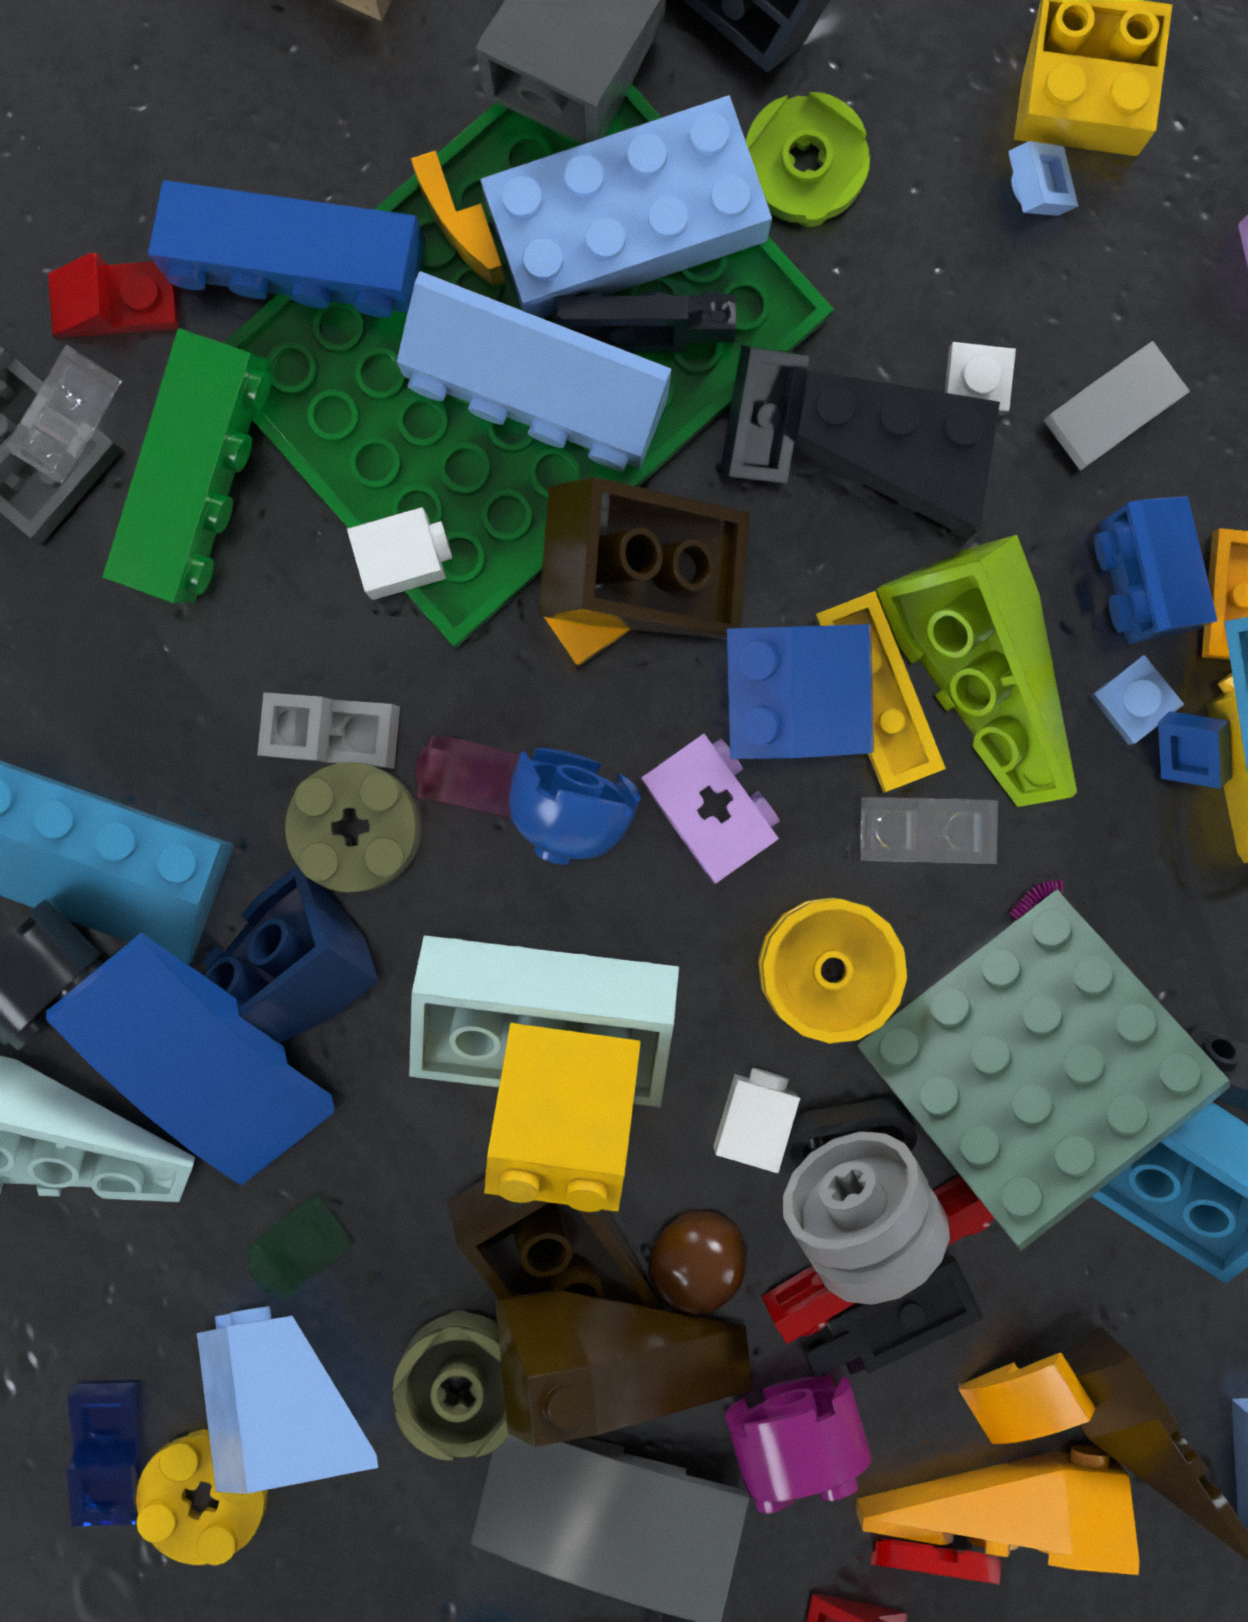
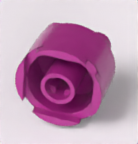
[725,1375,872,1513]

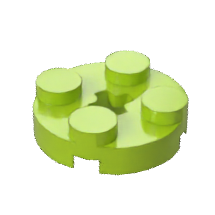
[746,92,870,227]

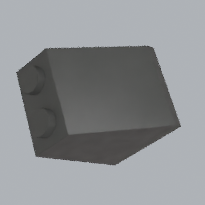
[475,0,665,144]

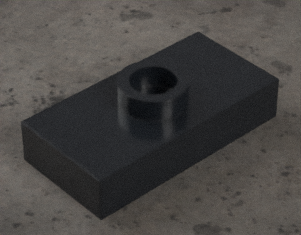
[720,345,809,483]

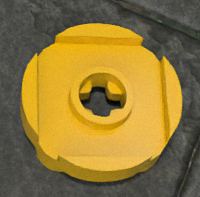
[136,1429,268,1566]

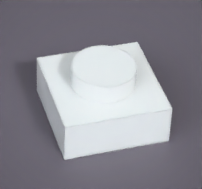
[944,342,1016,417]

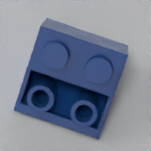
[1094,496,1218,645]

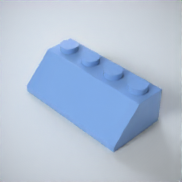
[397,271,671,471]

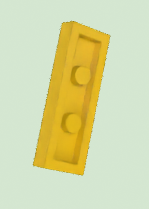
[814,591,946,793]

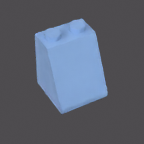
[197,1306,378,1494]

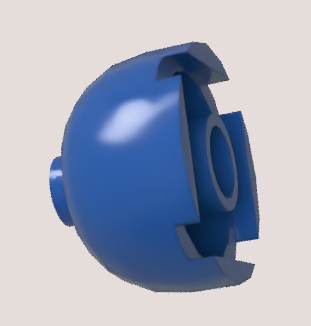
[509,748,641,865]

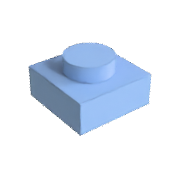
[1008,141,1079,216]
[1090,655,1184,745]

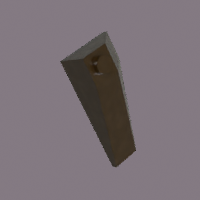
[495,1290,752,1447]
[1062,1327,1248,1560]

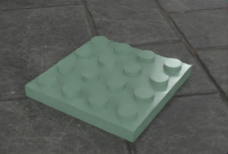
[857,890,1230,1251]

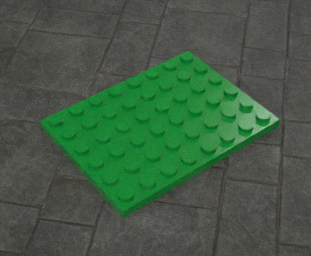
[222,84,834,649]

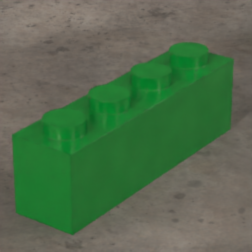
[102,328,271,603]

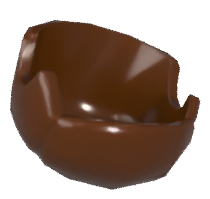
[648,1210,748,1316]

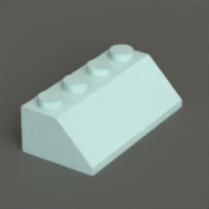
[409,935,679,1107]

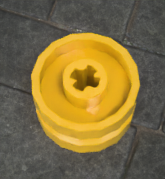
[757,898,907,1044]

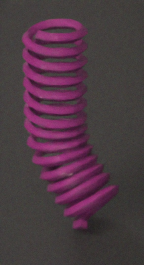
[1009,879,1063,923]

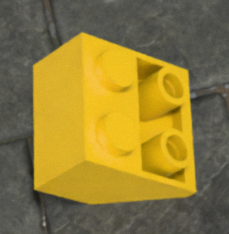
[1014,0,1173,156]

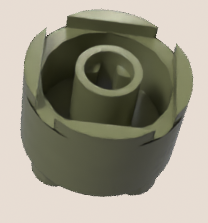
[285,762,422,892]
[392,1311,510,1461]

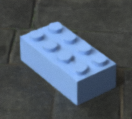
[480,95,772,318]

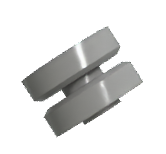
[783,1132,950,1305]

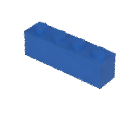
[148,180,426,317]

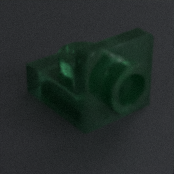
[245,1193,354,1301]

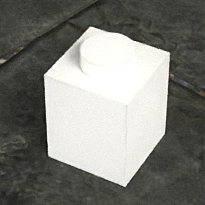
[347,507,453,600]
[713,1068,800,1173]

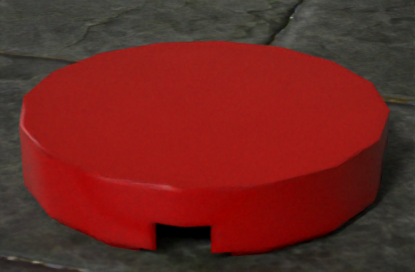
[870,1538,1002,1585]

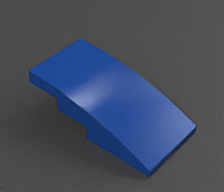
[46,932,335,1186]

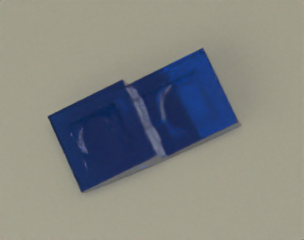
[66,1382,140,1527]

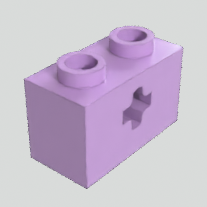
[640,733,780,884]

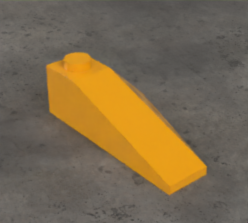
[856,1445,1140,1575]

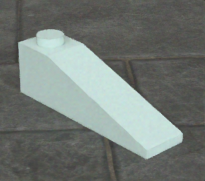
[0,1056,195,1202]

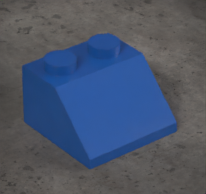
[727,624,874,759]

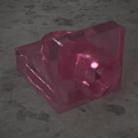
[415,736,519,817]

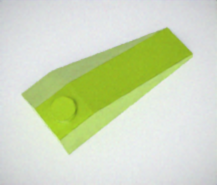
[876,535,1077,807]

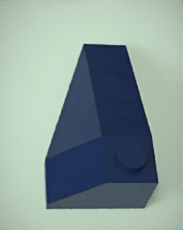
[203,865,379,1043]

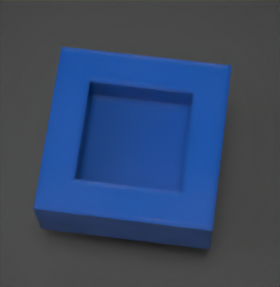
[1158,711,1232,789]

